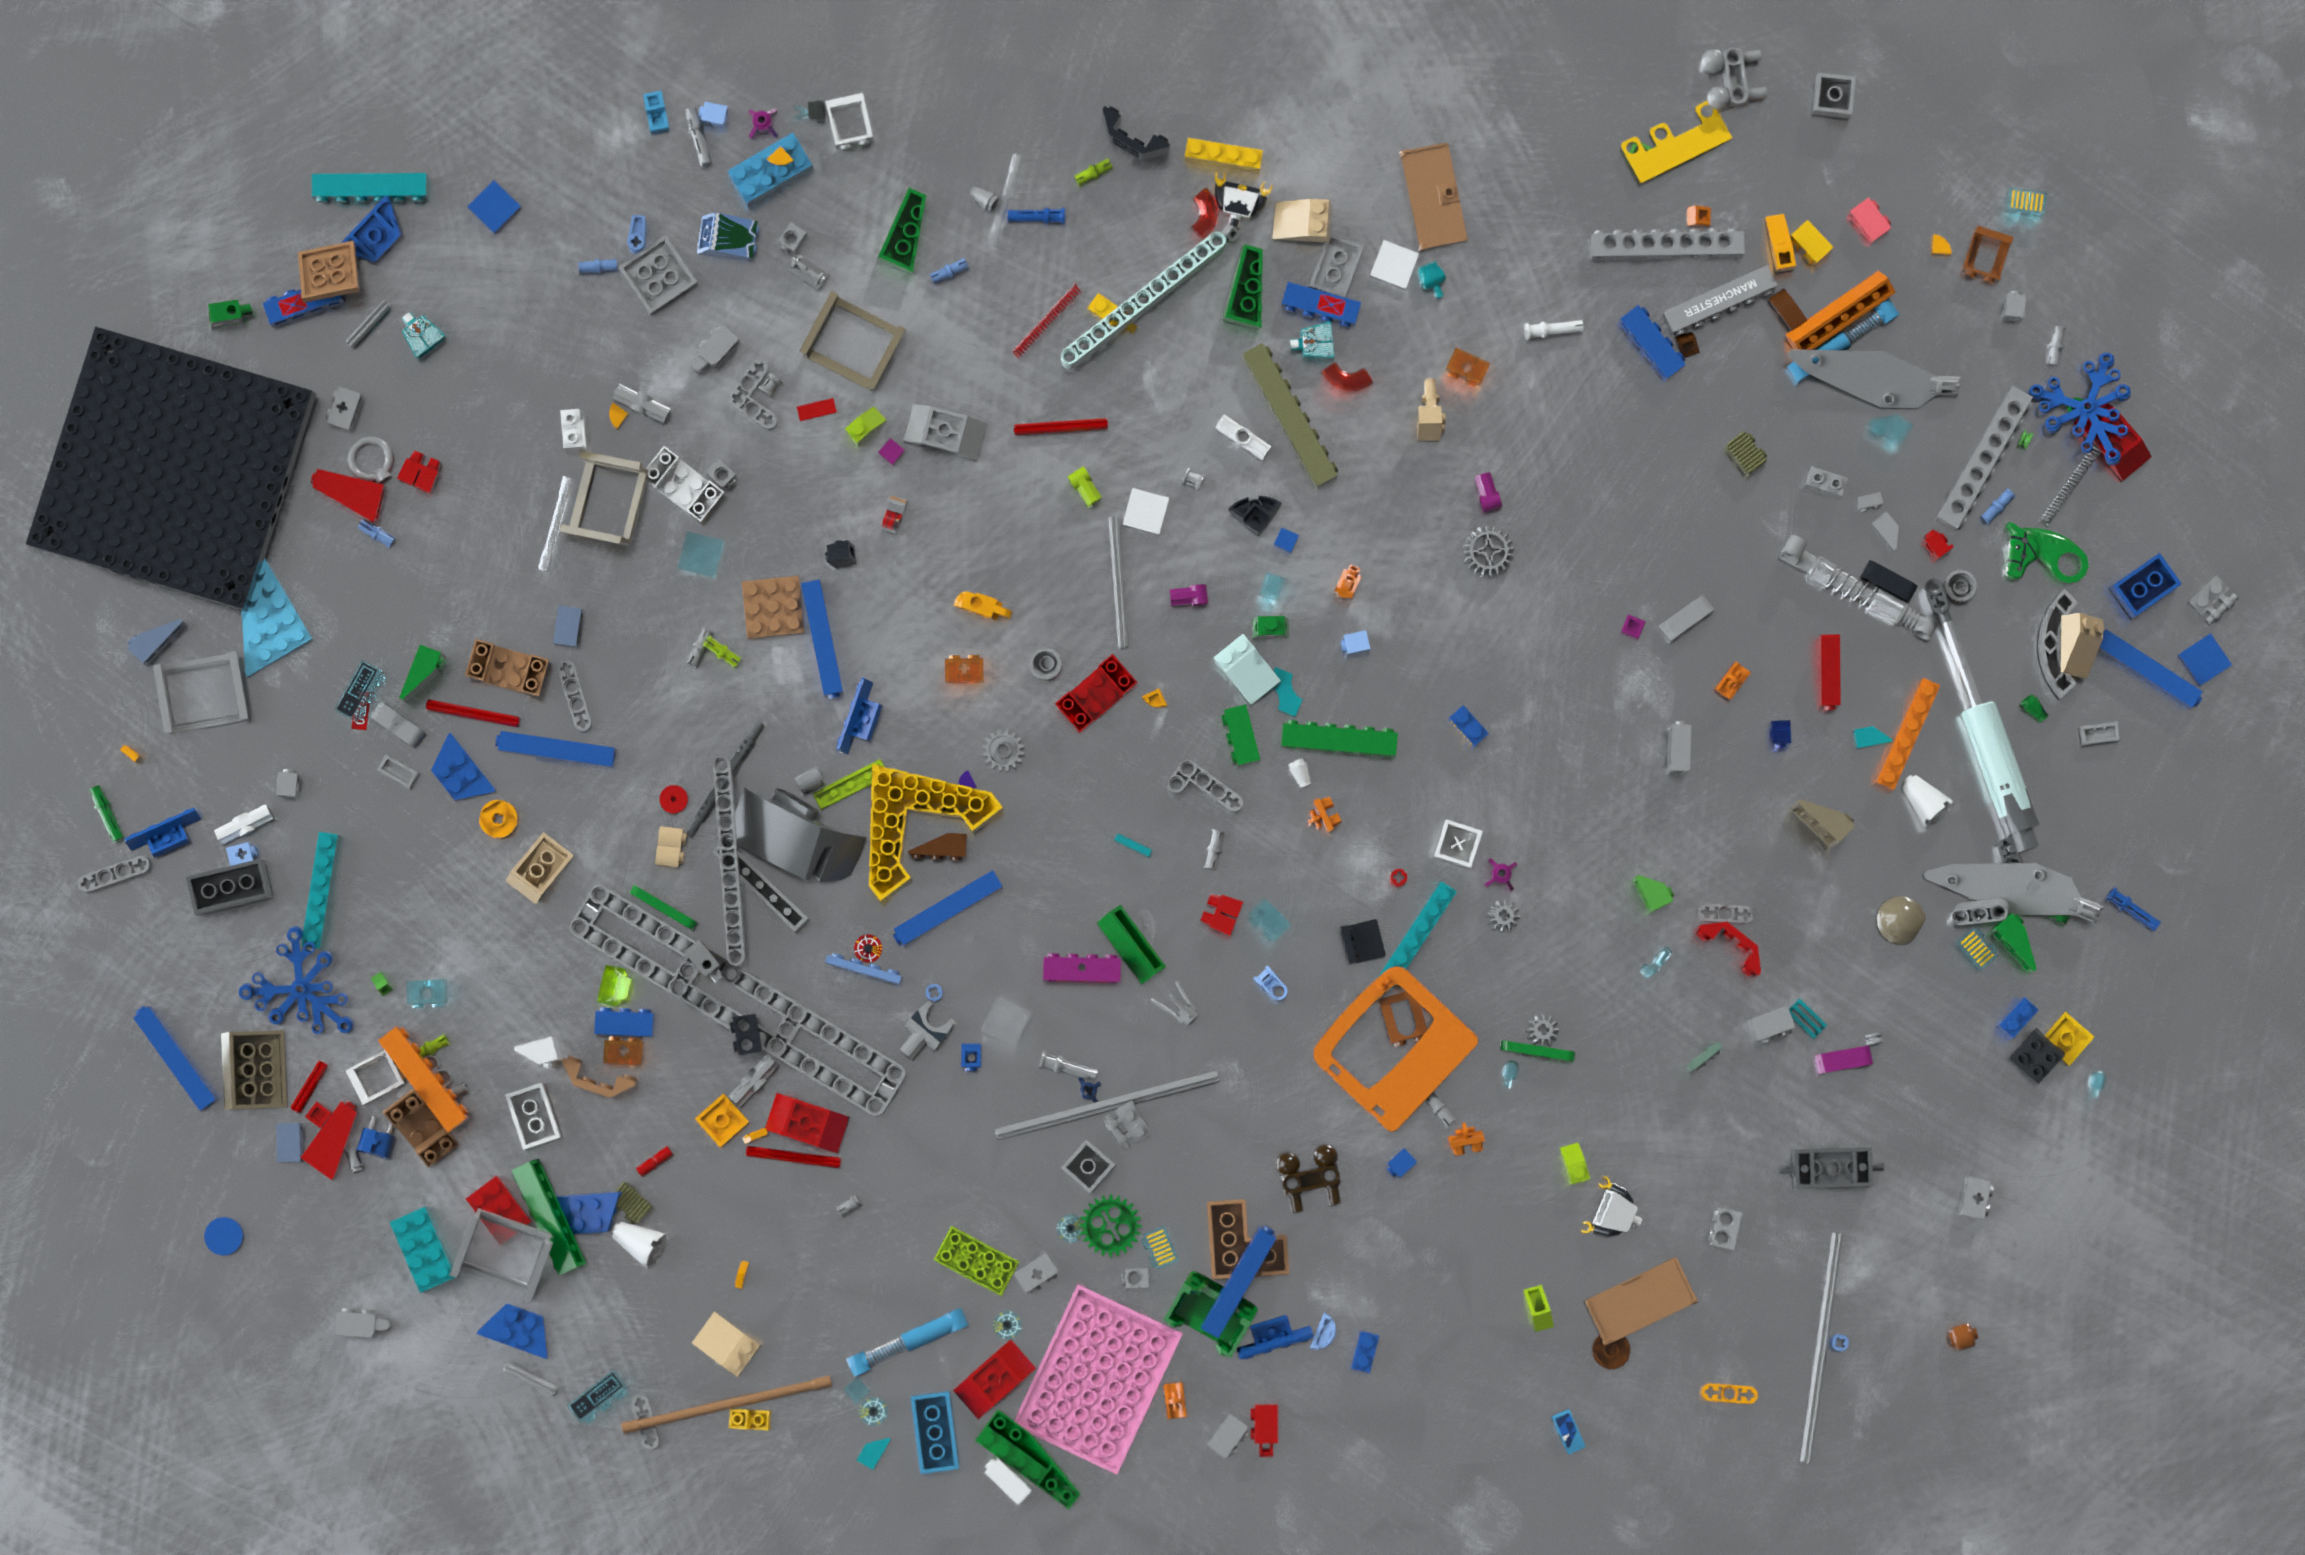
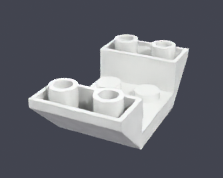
[646,446,724,522]

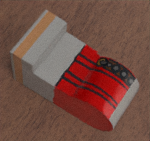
[881,495,908,534]

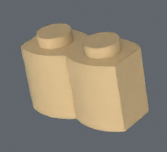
[655,826,687,868]

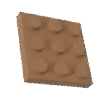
[298,241,360,303]
[742,576,805,639]

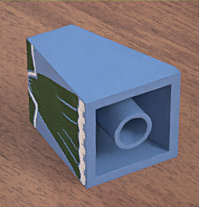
[697,212,759,260]

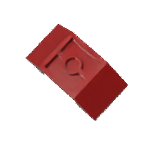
[2073,403,2152,481]
[1055,653,1138,733]
[1695,922,1761,978]
[765,1093,850,1154]
[953,1339,1036,1419]

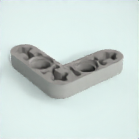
[729,359,777,430]

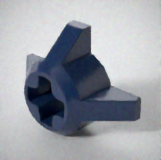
[1078,1077,1101,1103]

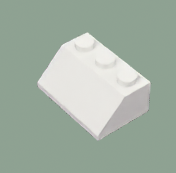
[514,1037,562,1069]

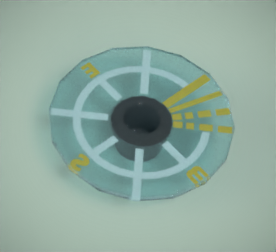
[1057,1214,1085,1243]
[993,1311,1022,1340]
[859,1397,888,1426]

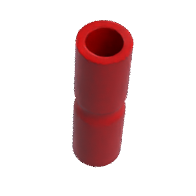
[636,1146,674,1177]

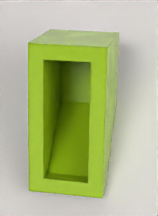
[845,406,887,446]
[1560,1143,1590,1185]
[1523,1285,1554,1332]

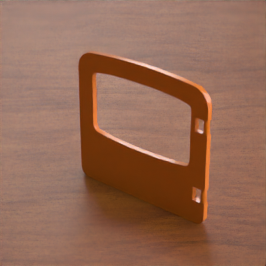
[1314,966,1478,1131]

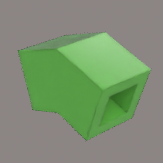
[371,972,393,996]

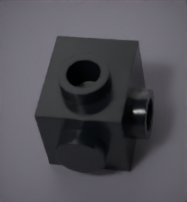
[825,540,856,569]

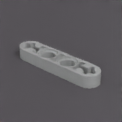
[557,659,592,732]
[78,856,151,893]

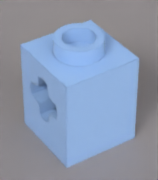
[699,102,729,128]
[1341,630,1370,656]
[226,842,257,866]

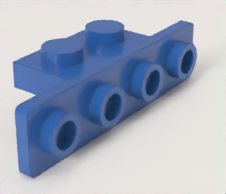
[836,678,883,754]
[124,808,201,858]
[1237,1315,1314,1359]

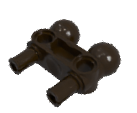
[1276,1144,1341,1213]

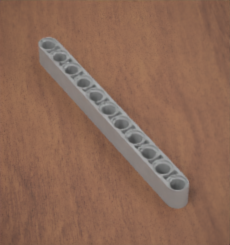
[713,756,746,967]

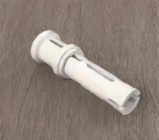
[1524,320,1583,340]

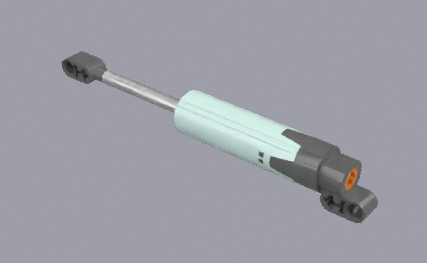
[1925,578,2040,863]

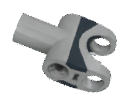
[900,1000,955,1060]

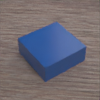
[1274,527,1299,553]

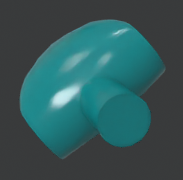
[1418,261,1446,298]

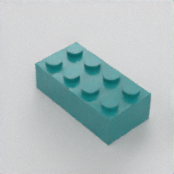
[389,1206,458,1293]

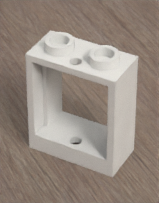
[826,93,873,150]
[560,409,587,455]
[345,1050,407,1105]
[984,1458,1032,1505]

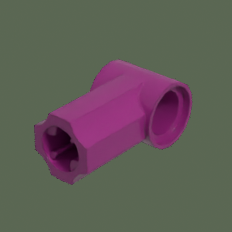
[1474,472,1503,513]
[1170,584,1208,606]

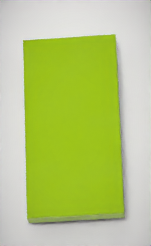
[933,1226,1020,1296]

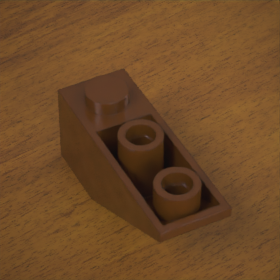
[908,833,967,861]

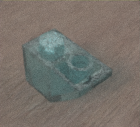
[1867,414,1913,446]

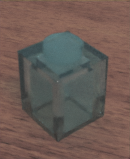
[1259,572,1285,603]

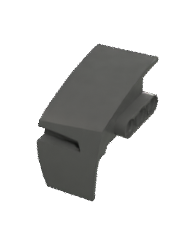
[727,788,866,882]

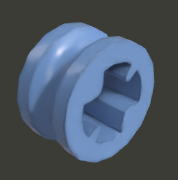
[925,984,943,1001]

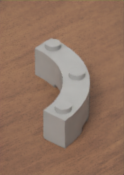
[2038,589,2078,699]

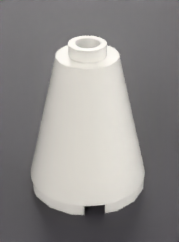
[1902,775,1954,828]
[612,1222,667,1269]

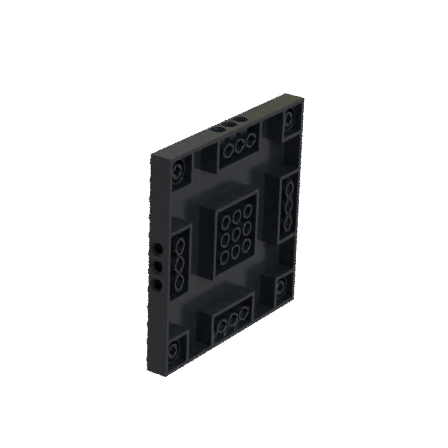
[25,326,316,612]

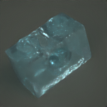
[406,979,448,1008]

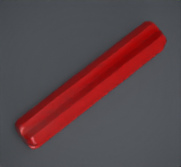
[290,1060,328,1113]

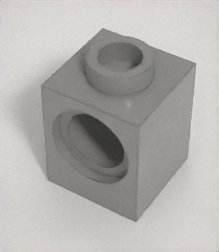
[778,222,808,254]
[2002,291,2027,321]
[706,459,737,490]
[276,769,300,798]
[1121,1268,1149,1289]

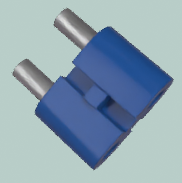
[357,1116,395,1159]

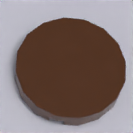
[1592,1335,1630,1369]

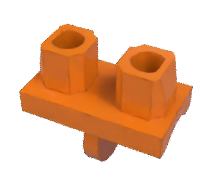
[1334,564,1362,598]
[1715,661,1751,700]
[1308,797,1342,833]
[1448,1122,1485,1156]
[1163,1382,1187,1419]

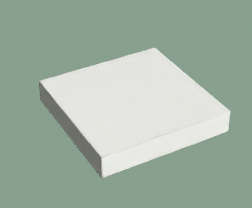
[1370,240,1419,290]
[1122,488,1169,535]

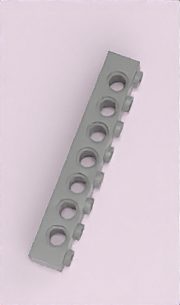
[1590,228,1745,259]
[1935,386,2033,531]

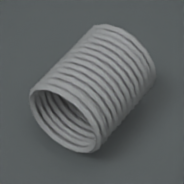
[795,767,825,796]

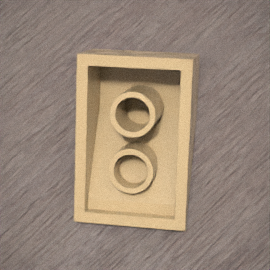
[1272,199,1332,242]
[2061,613,2104,679]
[506,832,574,904]
[692,1311,761,1377]

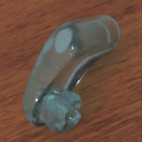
[1640,947,1672,978]

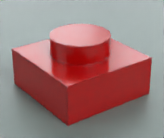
[305,1101,332,1128]

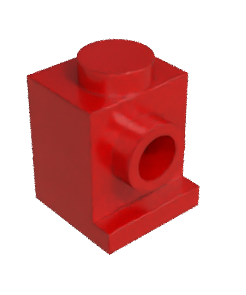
[1923,529,1954,560]

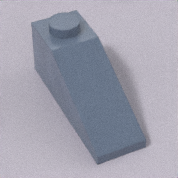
[127,619,186,665]

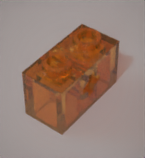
[1445,347,1490,387]
[945,655,984,684]
[603,1037,644,1065]

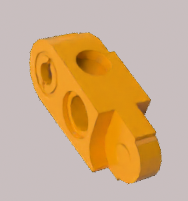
[953,591,1013,621]

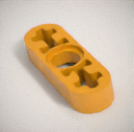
[1701,1383,1758,1404]

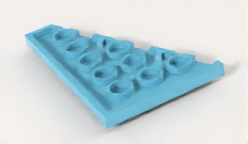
[241,558,313,678]

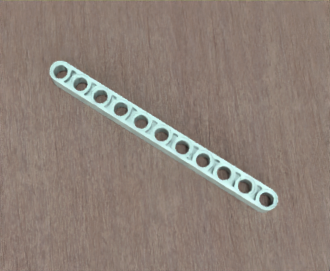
[1061,232,1226,369]

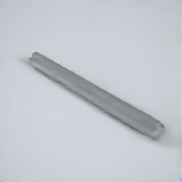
[1109,516,1129,649]

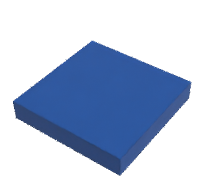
[467,180,521,234]
[2178,633,2232,686]

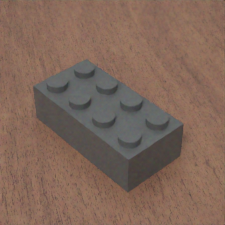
[186,859,273,915]

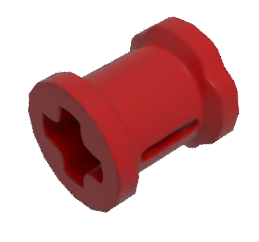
[1390,869,1408,887]

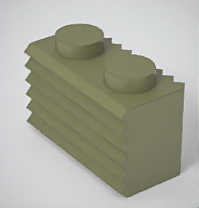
[1725,431,1767,476]
[615,1181,654,1224]

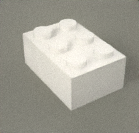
[505,1082,562,1150]

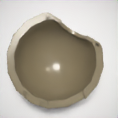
[1877,896,1926,945]

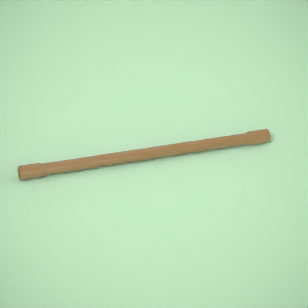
[621,1375,832,1434]

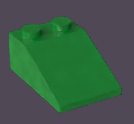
[399,644,447,703]
[1990,913,2037,973]

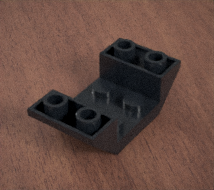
[1102,106,1170,161]

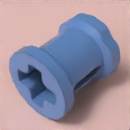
[1830,1334,1849,1351]

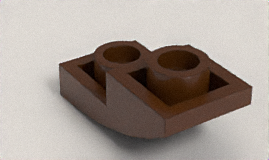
[1768,288,1807,330]

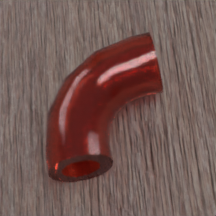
[1191,187,1218,241]
[1321,362,1373,391]

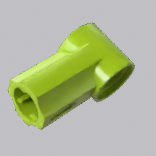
[1067,466,1102,507]

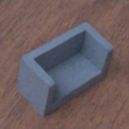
[553,605,583,648]
[276,1123,303,1163]

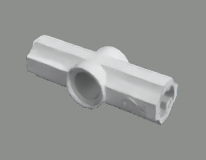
[1215,415,1272,460]
[214,804,273,845]

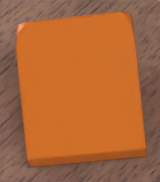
[1687,205,1711,227]

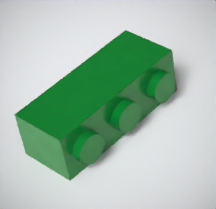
[1221,704,1260,767]

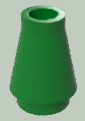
[2021,694,2049,722]

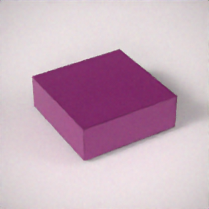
[878,438,905,465]
[1621,614,1646,639]

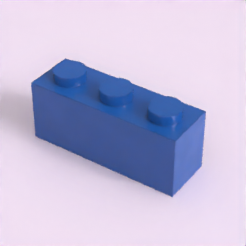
[594,1007,655,1037]

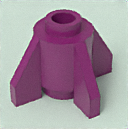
[748,108,778,139]
[1484,858,1517,892]

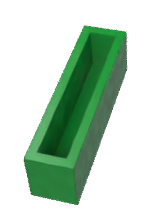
[1097,905,1166,984]

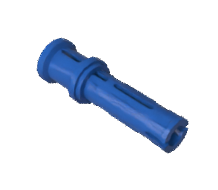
[1008,207,1066,224]
[2105,887,2161,931]

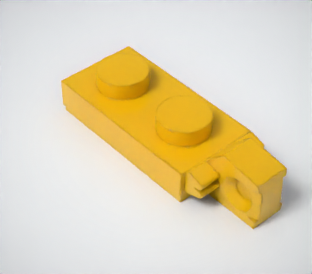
[1087,293,1138,334]

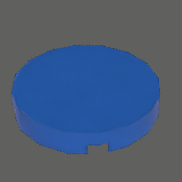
[204,1217,243,1256]

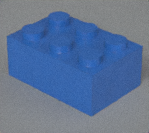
[2110,553,2182,619]

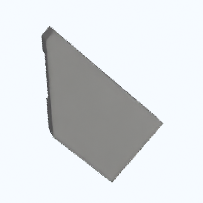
[1871,512,1899,552]

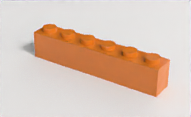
[1785,271,1896,350]
[1874,678,1940,792]
[378,1026,469,1132]

